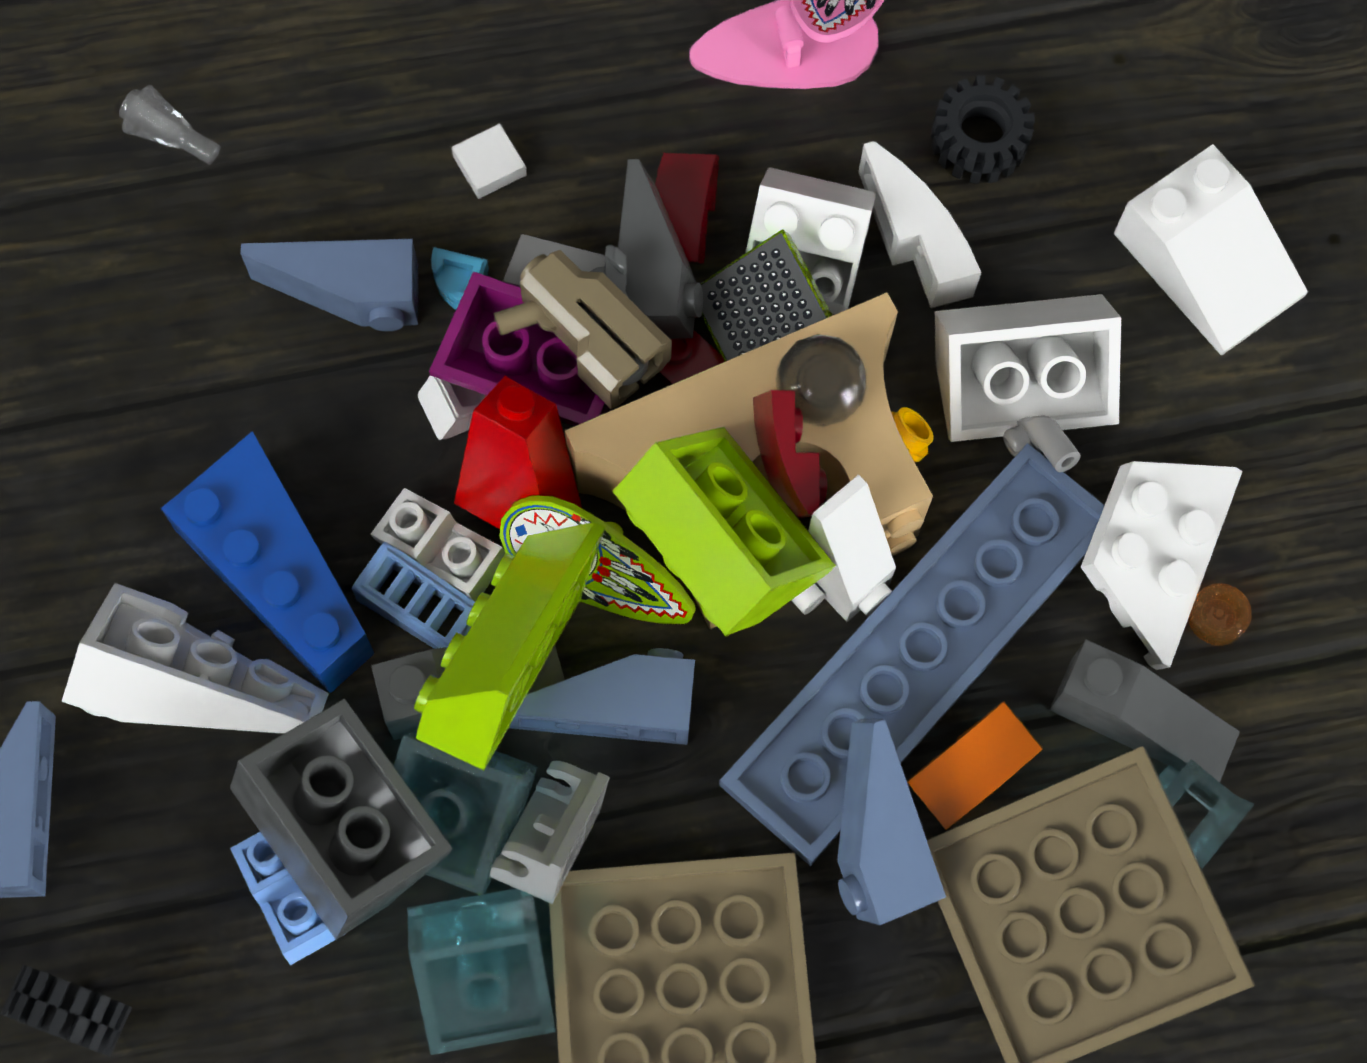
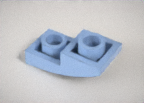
[230,832,345,965]

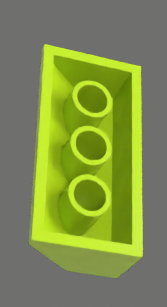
[414,522,606,771]

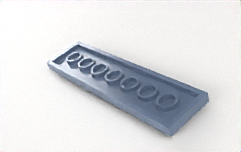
[719,443,1105,867]

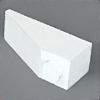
[808,475,896,622]

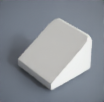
[418,376,487,440]

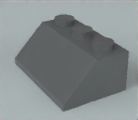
[230,699,453,940]

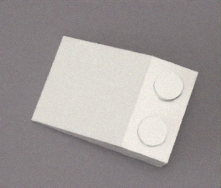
[1114,144,1308,356]

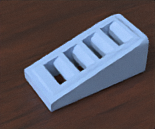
[352,542,475,649]

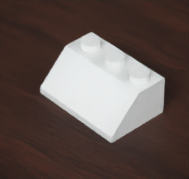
[935,294,1121,442]

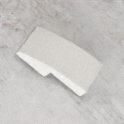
[371,488,505,601]

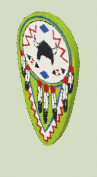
[499,495,696,624]

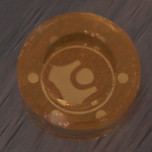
[1188,583,1252,645]

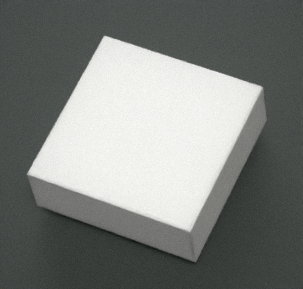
[451,124,527,199]

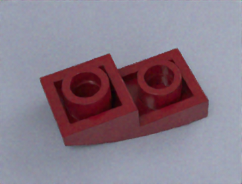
[655,153,719,264]
[753,390,827,519]

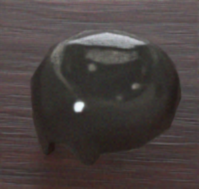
[776,334,867,427]

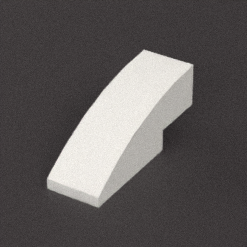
[858,141,982,308]

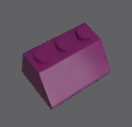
[429,271,612,426]

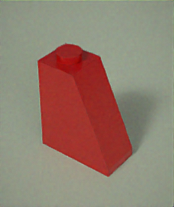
[454,376,582,529]

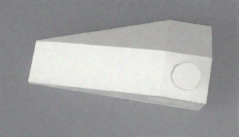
[62,583,329,734]

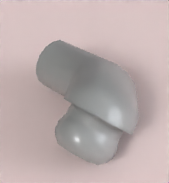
[1003,415,1081,472]

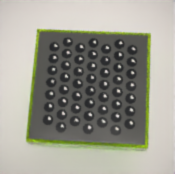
[700,229,833,362]

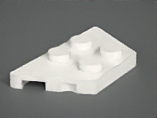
[1081,461,1243,670]

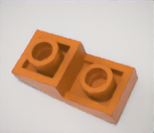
[907,701,1043,830]

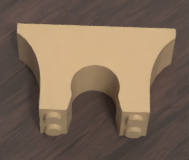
[565,293,933,629]

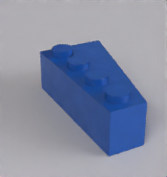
[161,431,375,693]

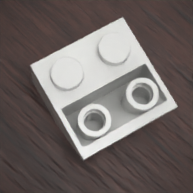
[745,167,877,314]

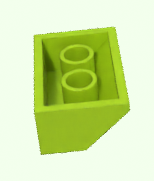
[613,427,836,636]

